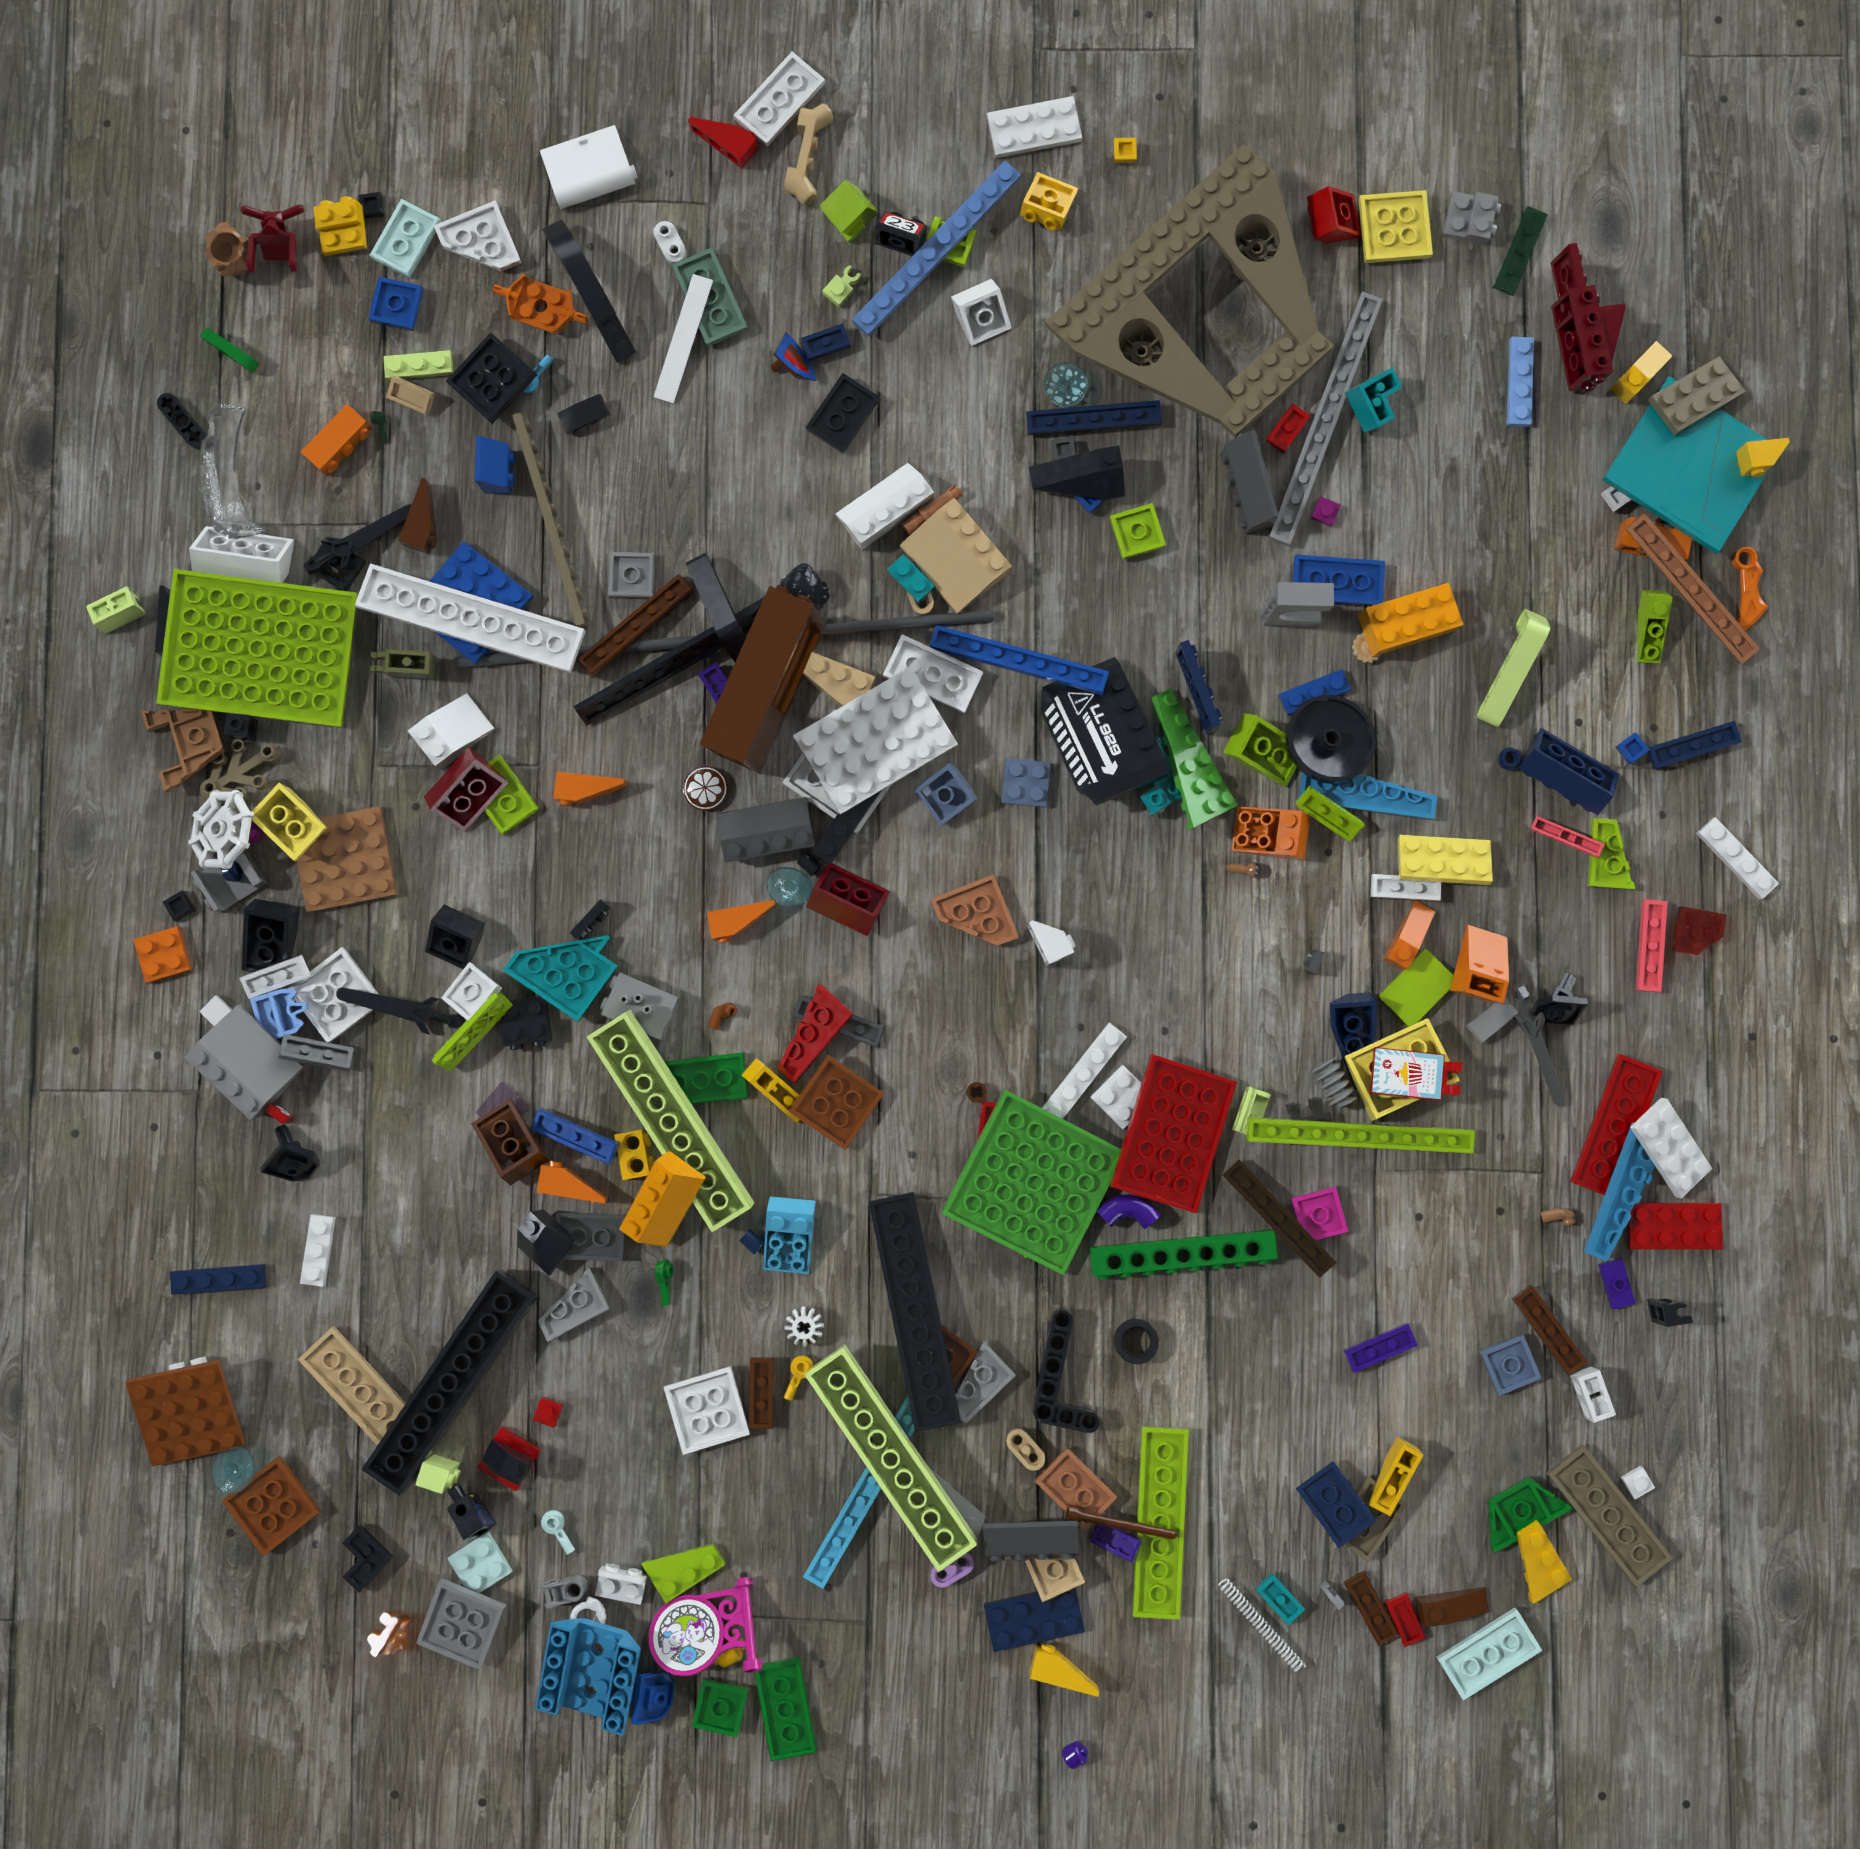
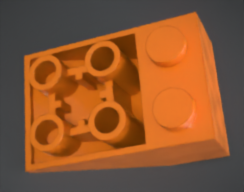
[1231,806,1311,860]
[1450,925,1509,1004]

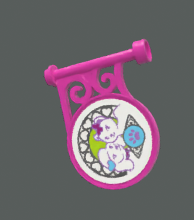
[649,1577,763,1677]

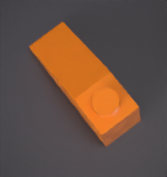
[553,772,628,807]
[707,900,777,943]
[1382,900,1436,970]
[536,1161,609,1204]

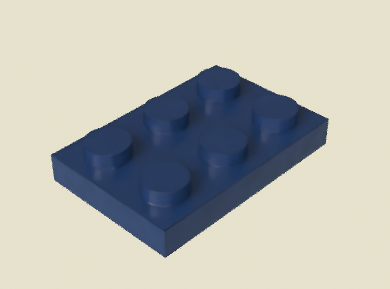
[1296,1461,1377,1548]

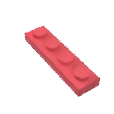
[1636,899,1668,992]

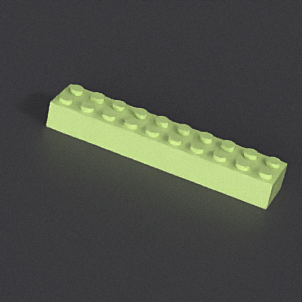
[587,1009,755,1232]
[804,1344,977,1572]

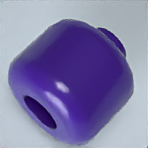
[1062,1741,1088,1769]

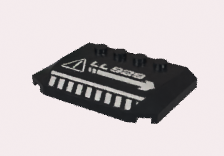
[1041,657,1170,806]

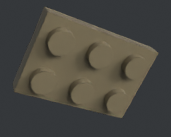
[1345,1475,1407,1562]

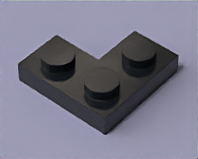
[342,1524,394,1593]

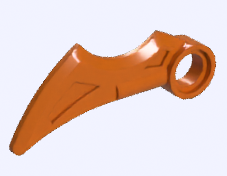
[1731,547,1768,630]

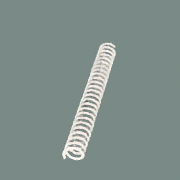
[1218,1579,1306,1672]

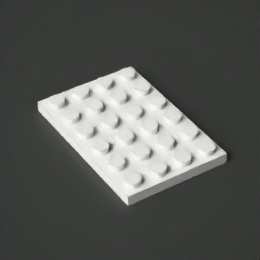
[793,666,958,815]

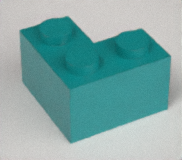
[1345,367,1402,433]

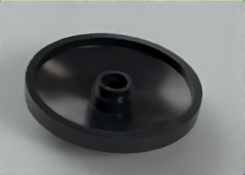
[1285,695,1376,784]

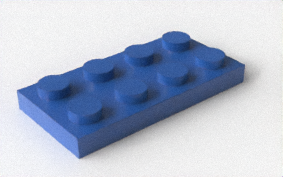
[1292,554,1385,606]

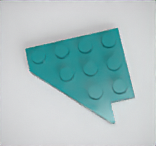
[503,935,618,1022]

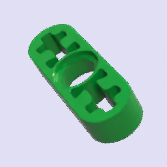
[200,327,260,373]

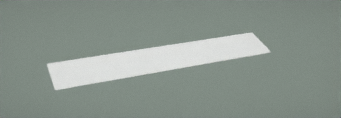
[654,274,713,403]

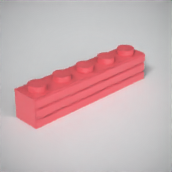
[1531,816,1605,858]

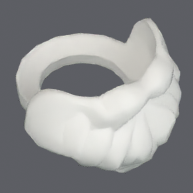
[570,1597,607,1624]

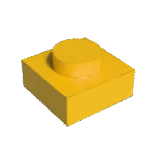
[1113,138,1137,163]

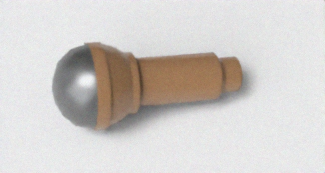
[1226,862,1261,878]

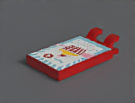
[1370,1047,1462,1102]

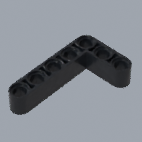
[686,552,747,663]
[1032,1308,1100,1433]

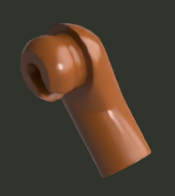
[707,1003,737,1030]

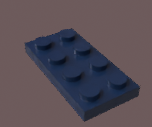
[1175,640,1222,735]
[984,1588,1085,1652]

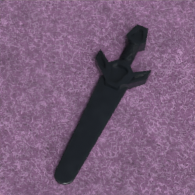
[303,504,412,575]
[336,988,464,1035]

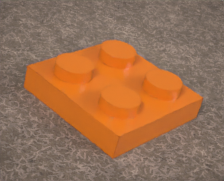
[133,926,192,983]

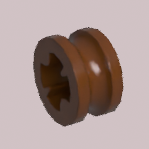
[966,1082,987,1103]

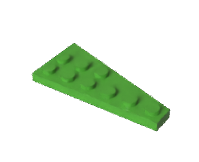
[1151,688,1238,831]

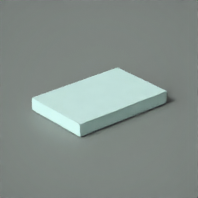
[369,199,442,278]

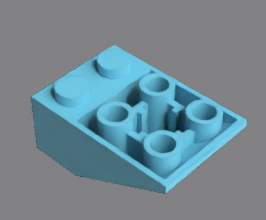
[763,1196,816,1274]

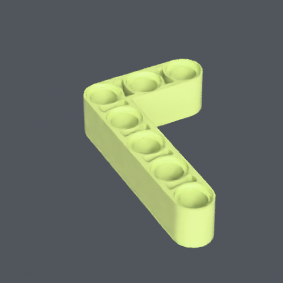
[1476,609,1550,727]

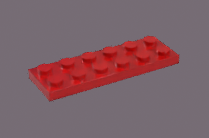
[1570,1054,1663,1196]

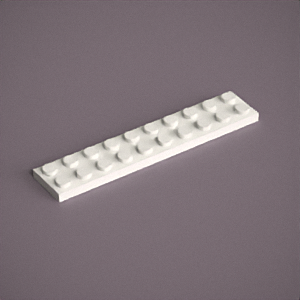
[355,564,585,673]

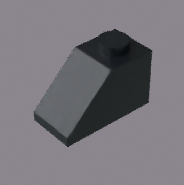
[481,1438,534,1485]

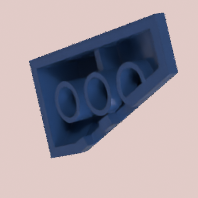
[1329,992,1377,1089]

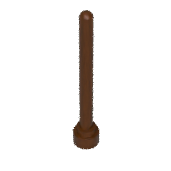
[1065,1504,1177,1539]

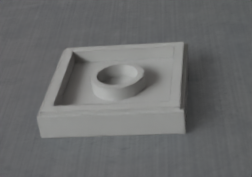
[608,552,655,599]

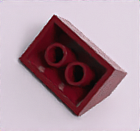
[424,747,509,832]
[806,864,890,937]

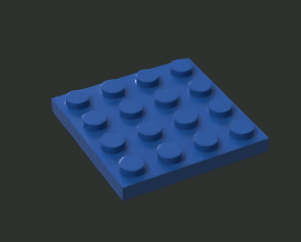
[429,541,534,665]

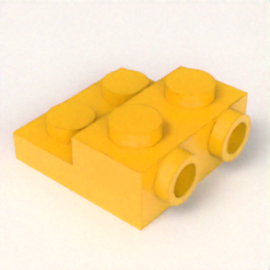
[1020,172,1079,231]
[313,196,367,256]

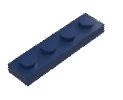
[1647,721,1742,770]
[170,1264,266,1295]

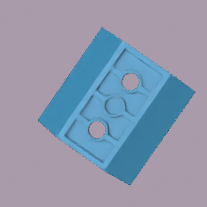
[535,1618,641,1736]

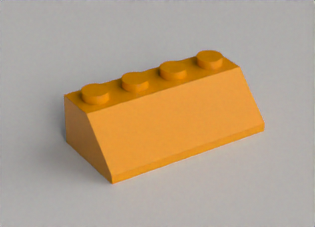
[619,1151,706,1247]

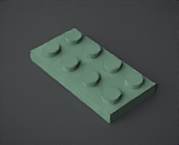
[672,248,748,347]

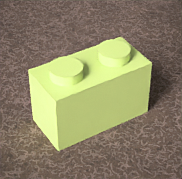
[415,1454,461,1494]

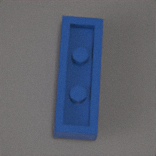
[1279,669,1351,715]

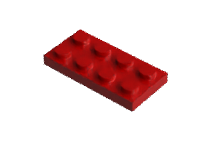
[1627,1203,1723,1250]

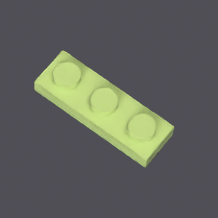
[384,350,453,381]

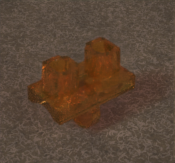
[367,1611,411,1657]

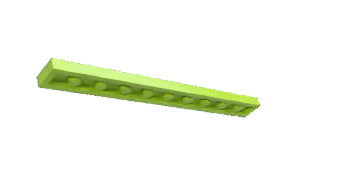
[1246,1117,1475,1153]

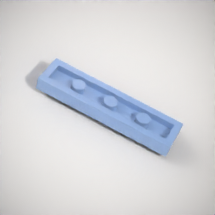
[1507,337,1534,427]

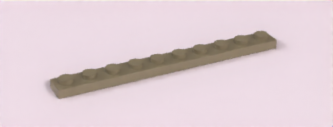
[512,412,590,630]

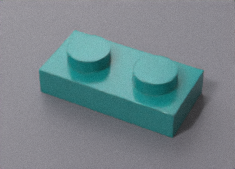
[887,554,935,603]
[1255,1572,1305,1626]

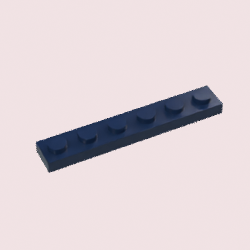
[1026,400,1162,436]

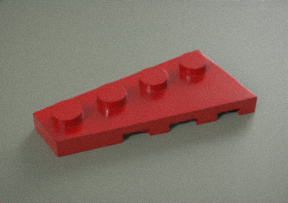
[777,984,854,1083]

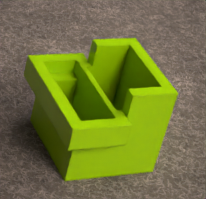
[820,180,879,243]

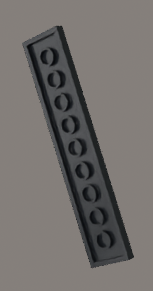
[869,1192,961,1433]

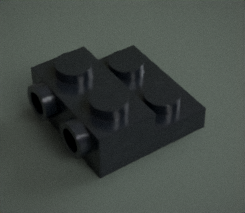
[501,996,552,1050]

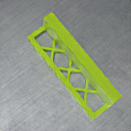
[432,991,513,1072]

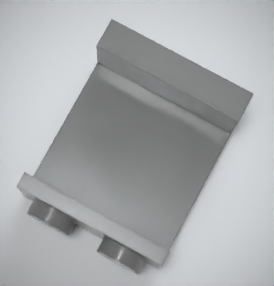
[191,844,268,913]

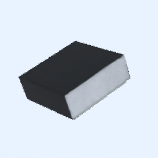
[358,192,385,219]
[163,890,196,922]

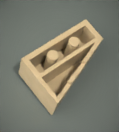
[803,652,876,707]

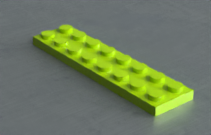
[1132,1426,1189,1620]

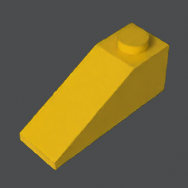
[1610,341,1672,404]
[742,1058,800,1123]
[1369,1437,1424,1516]
[1029,1643,1100,1697]

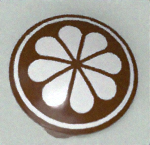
[683,766,728,811]

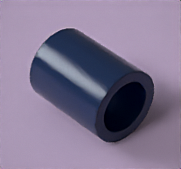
[739,1229,765,1255]

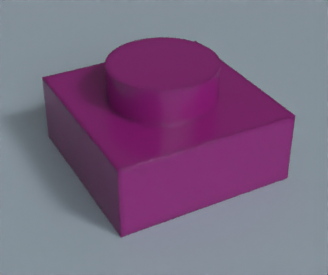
[1311,496,1341,527]

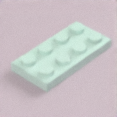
[1436,1607,1542,1701]

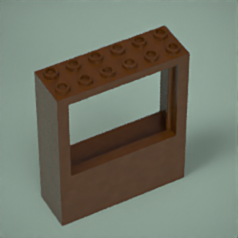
[700,585,826,774]

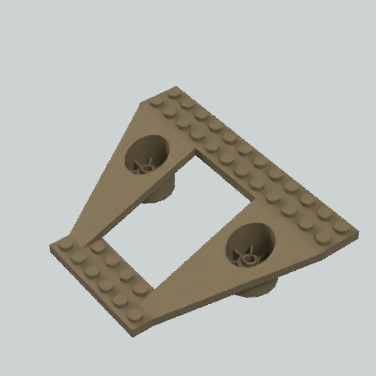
[1045,144,1334,438]

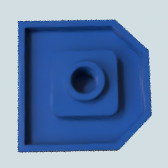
[631,1670,675,1725]

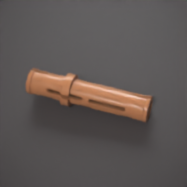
[901,484,963,535]

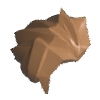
[206,221,249,277]

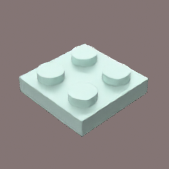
[447,1531,513,1593]

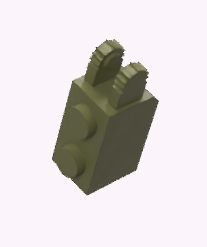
[369,649,437,679]

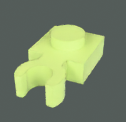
[822,265,861,308]

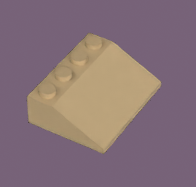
[900,498,1012,614]

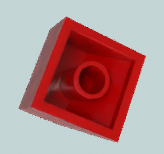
[1307,186,1361,243]

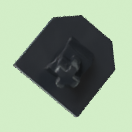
[1531,973,1588,1025]
[261,1125,320,1182]

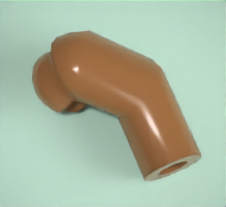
[1541,1208,1576,1226]

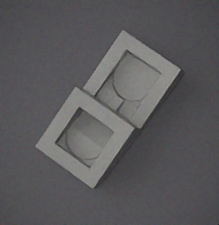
[1466,997,1518,1043]

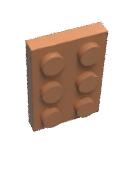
[1035,1446,1117,1531]

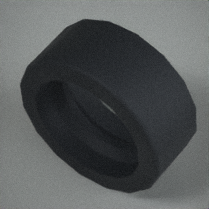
[1114,1319,1159,1365]

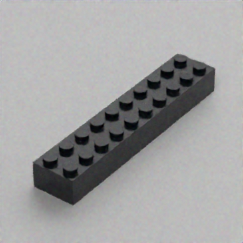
[361,1269,539,1496]

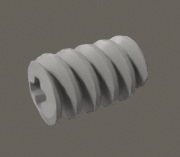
[1311,1057,1358,1108]

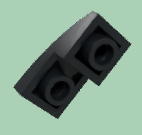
[557,394,610,434]

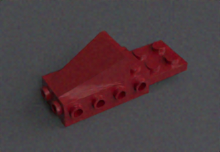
[1550,243,1626,392]

